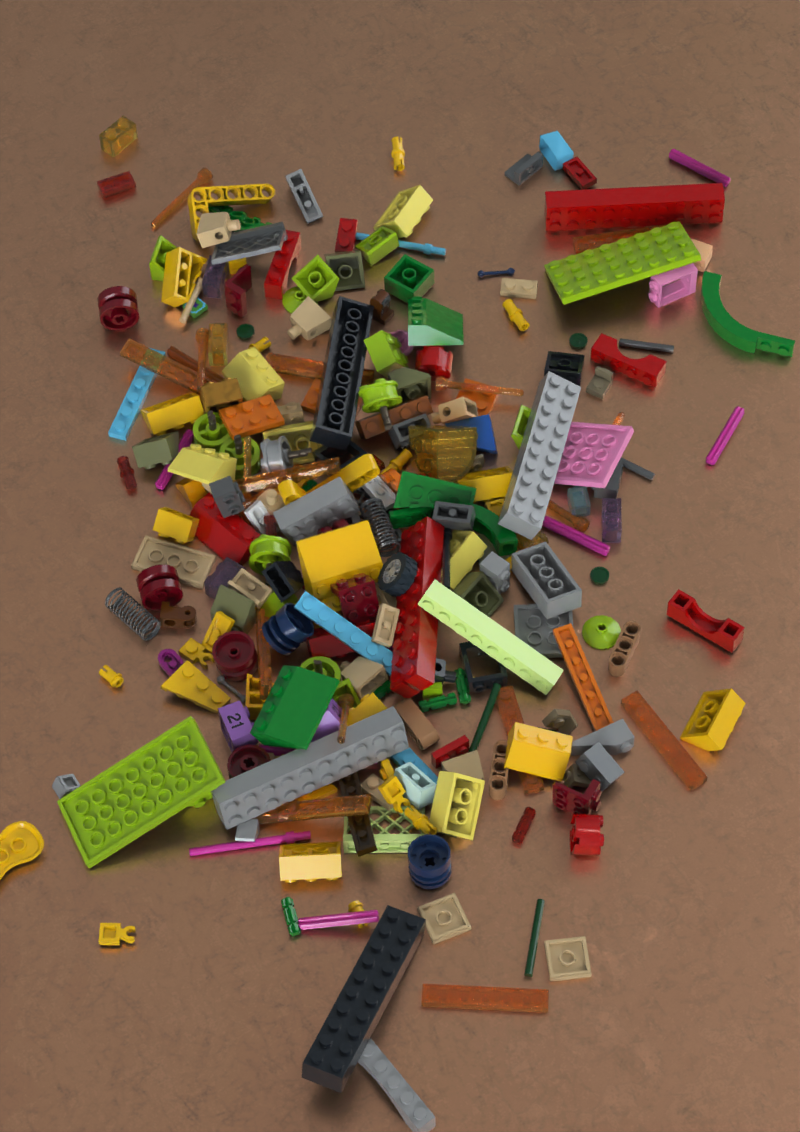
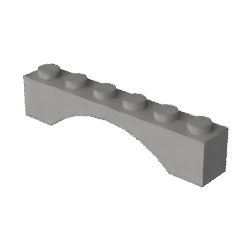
[358,1038,436,1132]

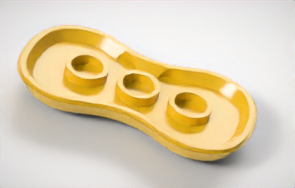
[0,821,44,880]

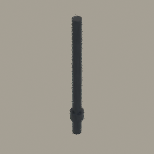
[442,528,452,589]

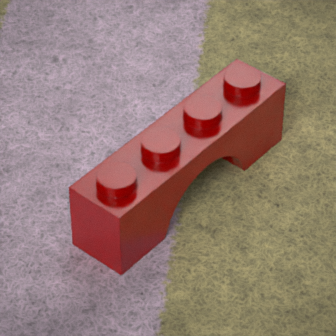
[264,230,301,300]
[591,333,667,388]
[667,589,745,653]

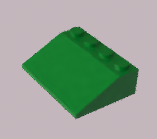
[408,296,464,346]
[250,665,340,750]

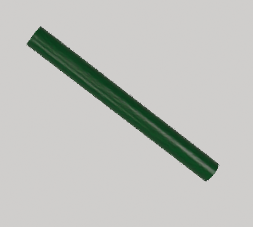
[468,683,501,753]
[524,899,545,977]

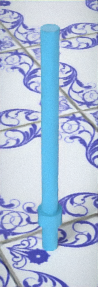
[356,232,446,256]

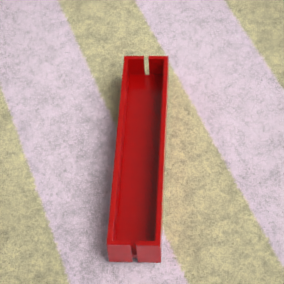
[544,183,725,231]
[390,516,444,699]

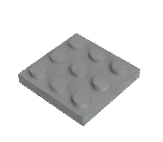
[513,604,573,658]

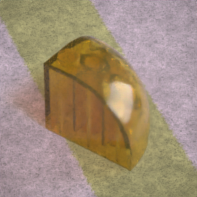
[408,425,478,483]

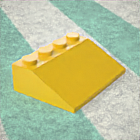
[296,520,383,600]

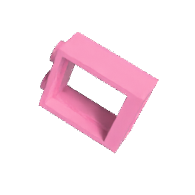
[648,263,698,308]

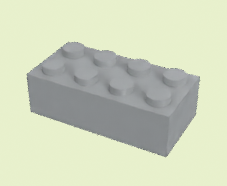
[273,476,360,546]
[511,542,582,619]

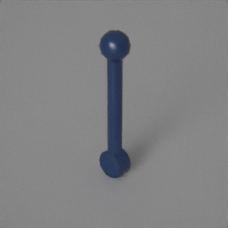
[478,268,515,277]

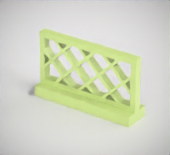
[343,806,425,853]

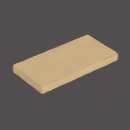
[131,535,217,590]

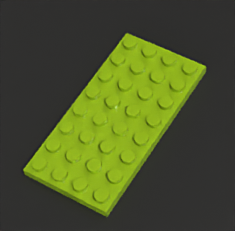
[544,221,701,305]
[57,716,226,868]

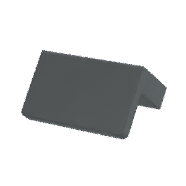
[505,152,543,186]

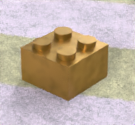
[200,377,243,414]

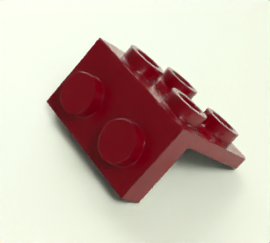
[224,264,252,317]
[330,573,379,624]
[553,779,602,814]

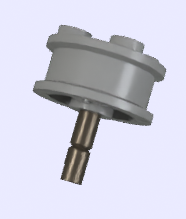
[260,436,312,480]

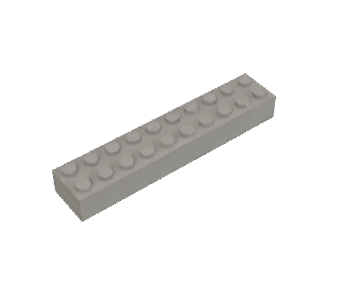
[498,371,581,540]
[211,706,409,830]

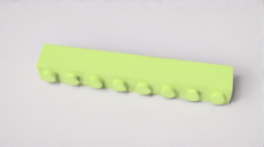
[417,580,564,695]

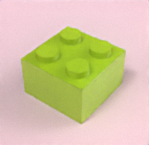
[363,330,409,378]

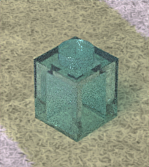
[567,486,591,518]

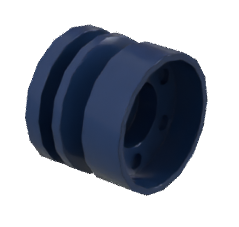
[262,603,315,655]
[408,834,452,889]

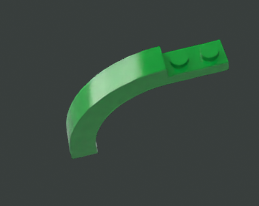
[701,271,795,357]
[388,503,518,556]

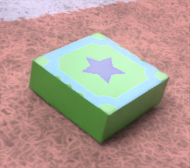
[182,297,208,319]

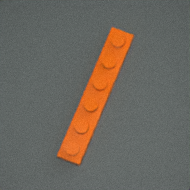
[553,623,614,731]

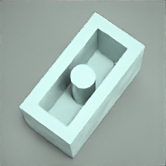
[394,762,437,810]

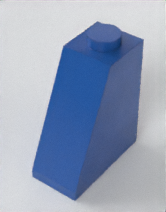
[443,414,498,454]

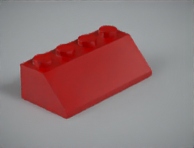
[189,492,260,571]
[306,617,377,658]

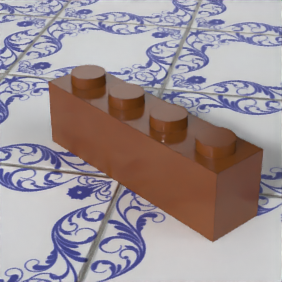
[355,395,434,439]

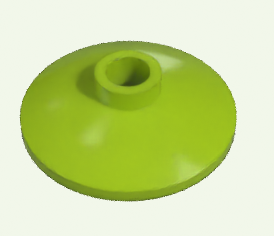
[282,286,318,314]
[582,615,621,650]

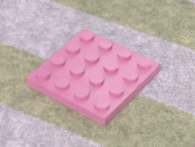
[554,422,634,488]

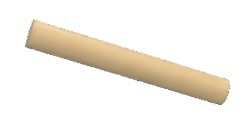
[179,278,205,323]

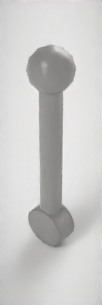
[217,676,246,703]

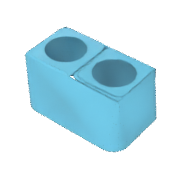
[539,131,574,171]

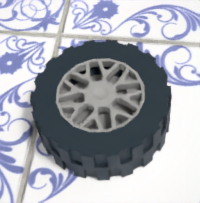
[378,552,418,597]

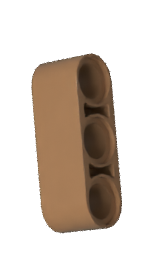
[608,621,641,677]
[393,698,440,750]
[489,740,510,800]

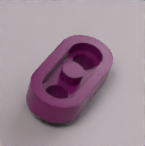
[158,649,185,677]

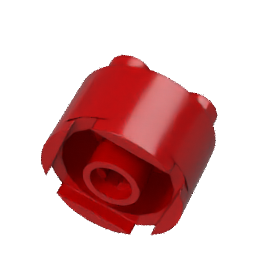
[415,346,453,385]
[569,814,604,856]

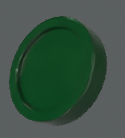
[236,324,255,340]
[569,333,588,350]
[590,567,609,585]

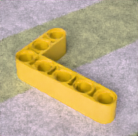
[188,184,275,241]
[278,454,380,505]

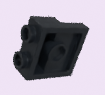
[544,351,585,386]

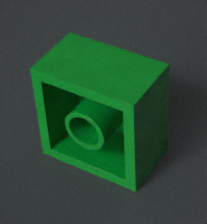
[384,254,435,303]

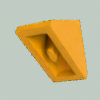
[175,478,207,509]

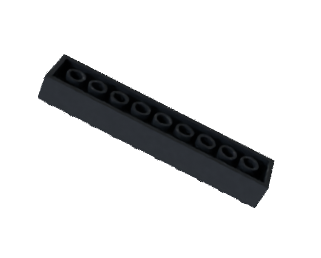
[310,296,374,451]
[302,905,426,1093]

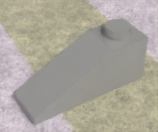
[285,169,323,224]
[571,719,635,756]

